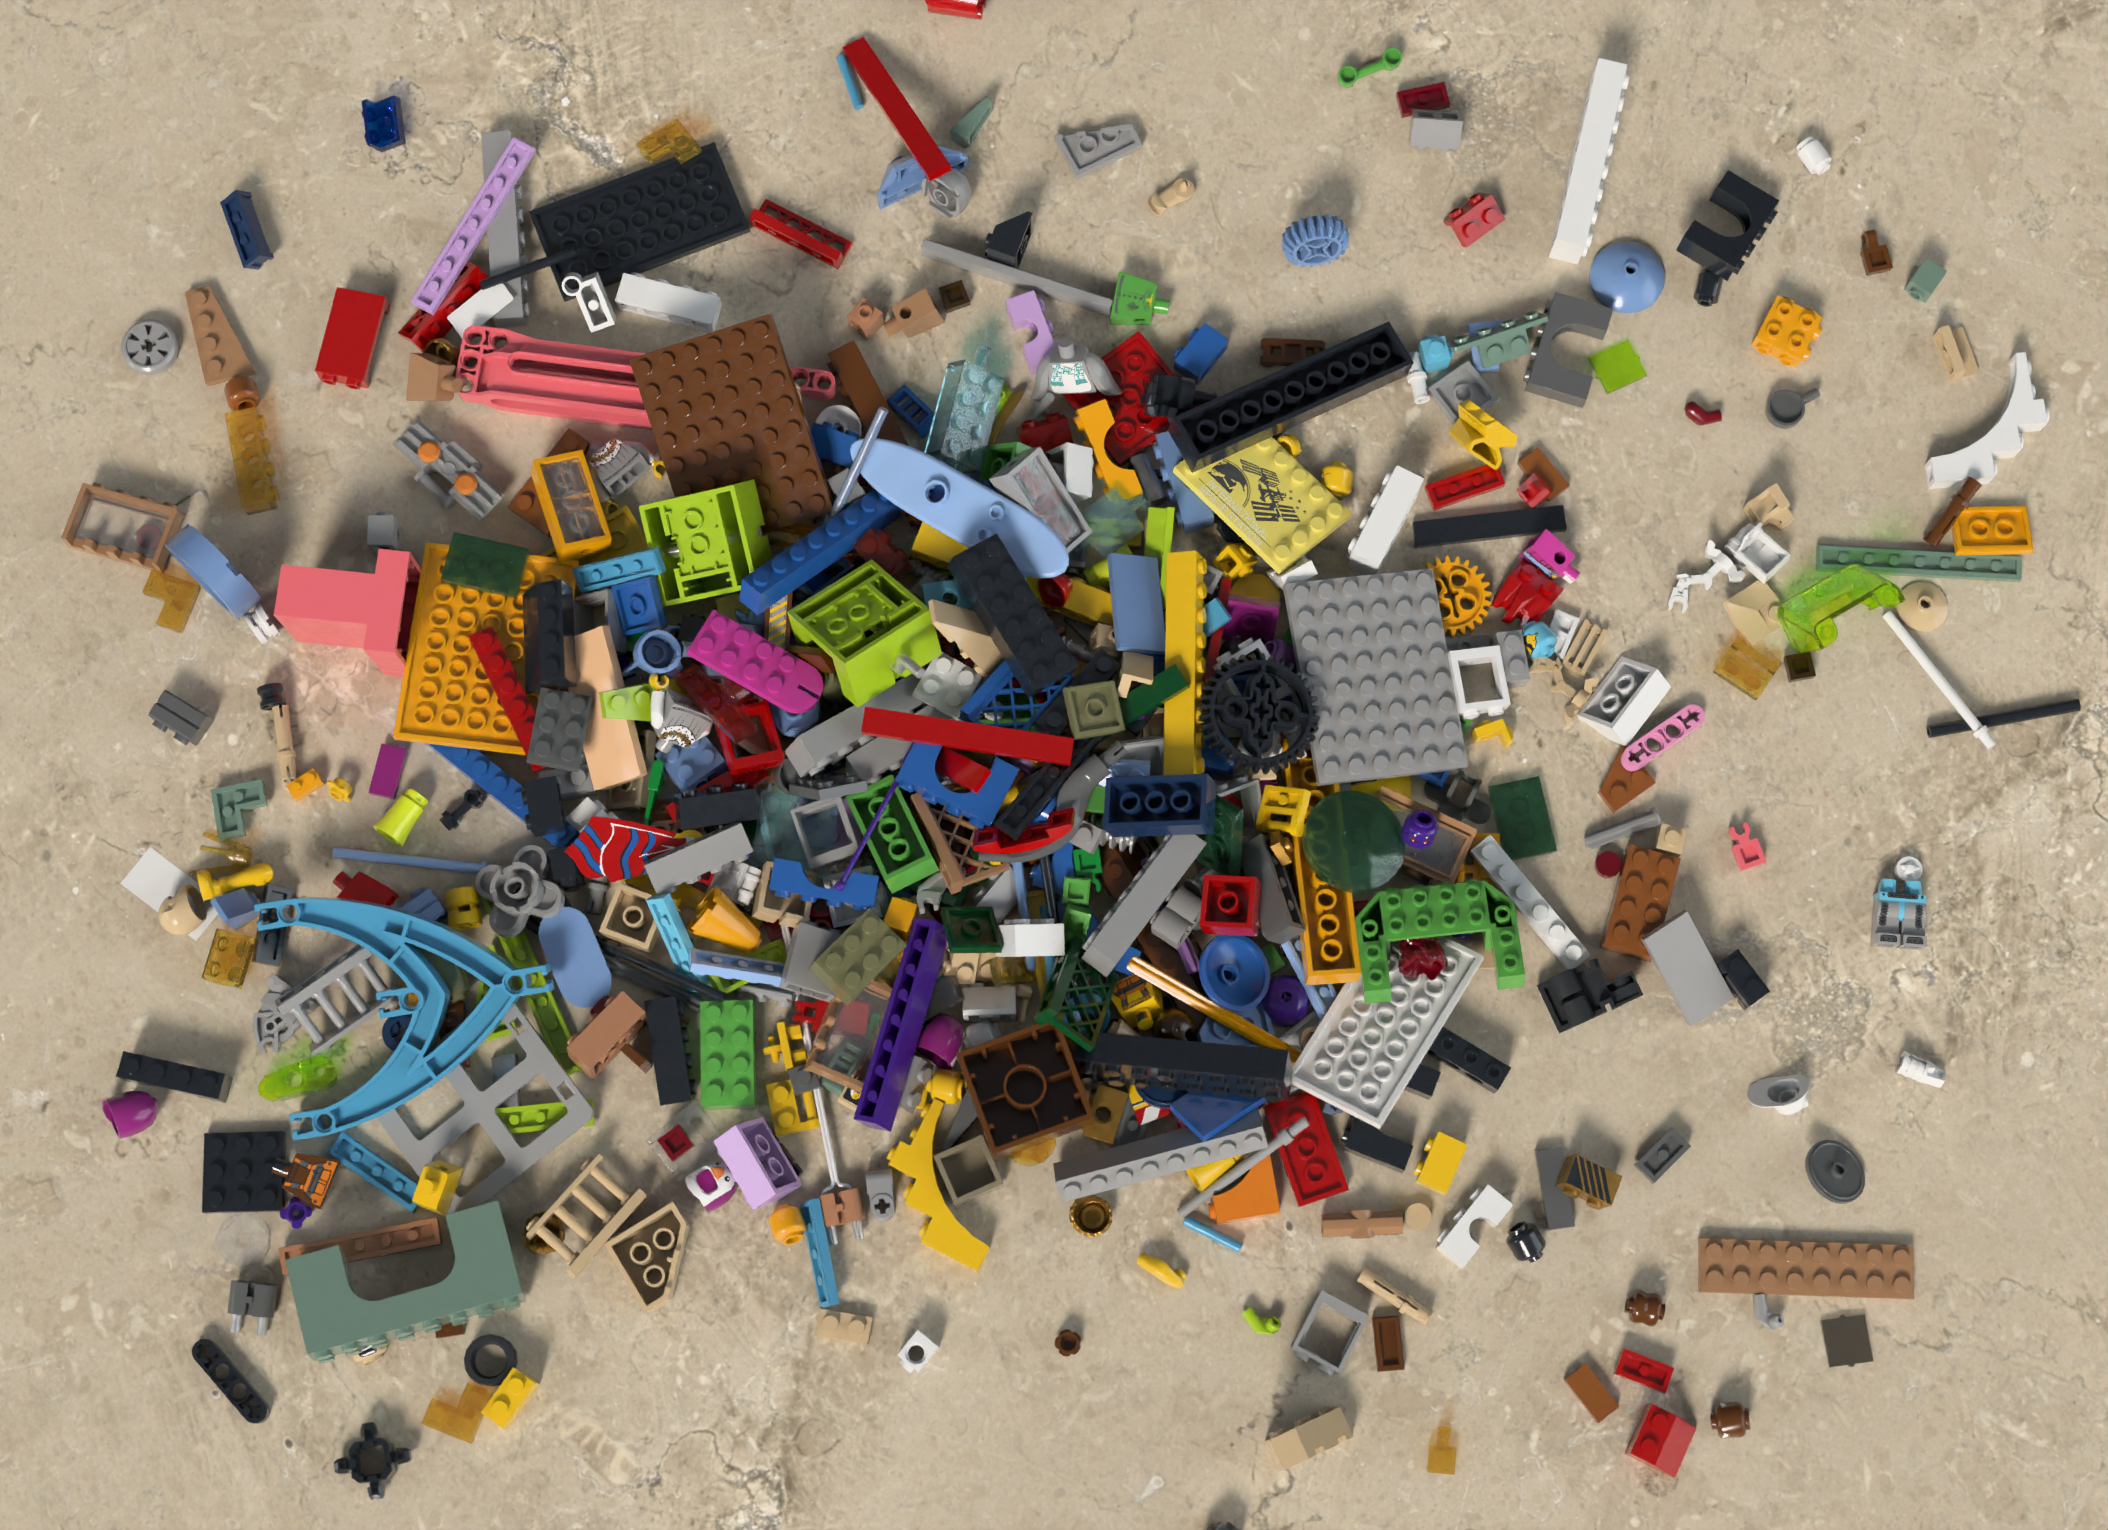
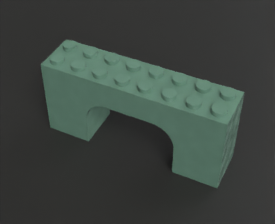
[285,1200,526,1364]

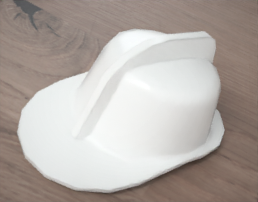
[1747,1074,1810,1115]

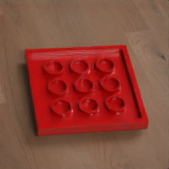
[1062,331,1198,467]

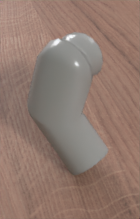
[1752,1294,1784,1330]

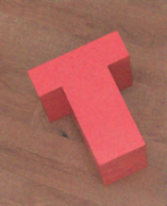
[274,549,421,677]

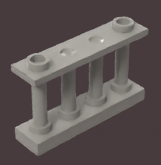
[275,944,399,1056]

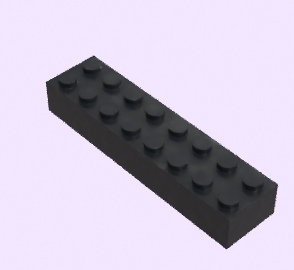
[1072,1031,1293,1102]

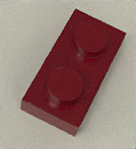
[1396,82,1450,118]

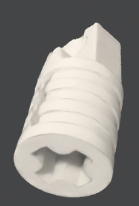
[1895,1051,1946,1088]

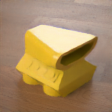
[1449,399,1517,470]

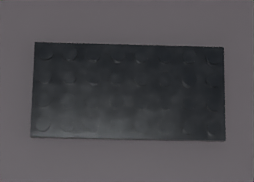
[529,142,751,302]

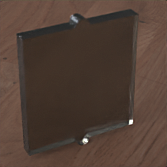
[1820,1314,1873,1368]

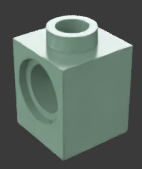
[1904,258,1947,303]

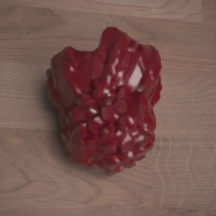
[1398,936,1448,981]

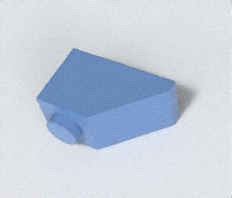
[210,888,261,931]

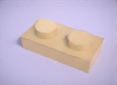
[815,1309,873,1344]

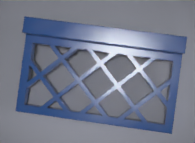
[959,660,1075,731]

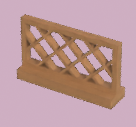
[909,783,1010,895]

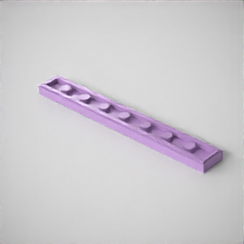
[411,136,536,316]

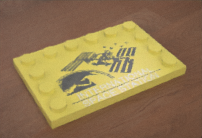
[1173,437,1352,575]

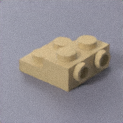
[942,942,1002,985]

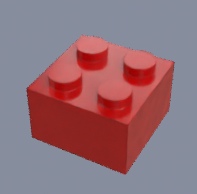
[1199,875,1262,936]

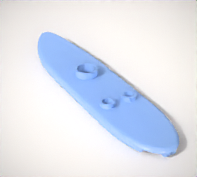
[850,438,1069,578]

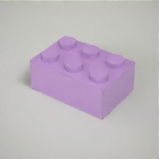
[713,1117,802,1210]

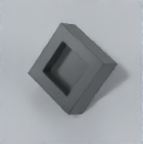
[787,1064,821,1096]

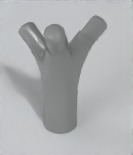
[1028,392,1055,420]

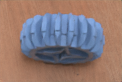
[1282,213,1349,268]

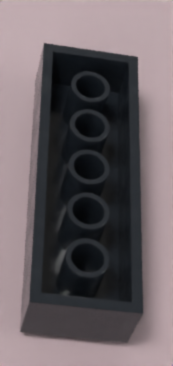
[947,533,1078,699]

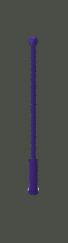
[834,742,914,891]

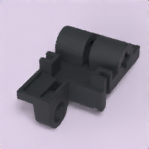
[1537,958,1643,1034]

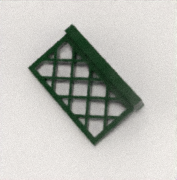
[1034,935,1119,1052]

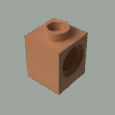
[847,298,884,341]

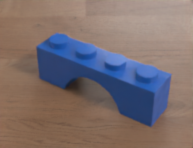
[769,858,881,912]

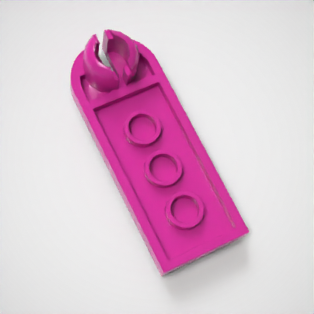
[686,609,823,714]

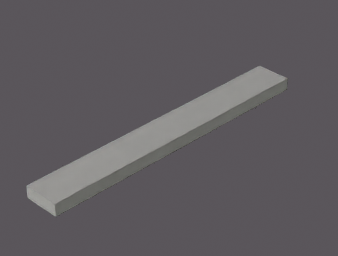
[921,239,1113,317]

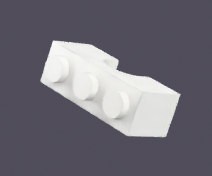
[1436,1185,1513,1269]

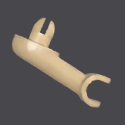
[1148,178,1195,216]

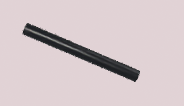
[479,247,576,290]

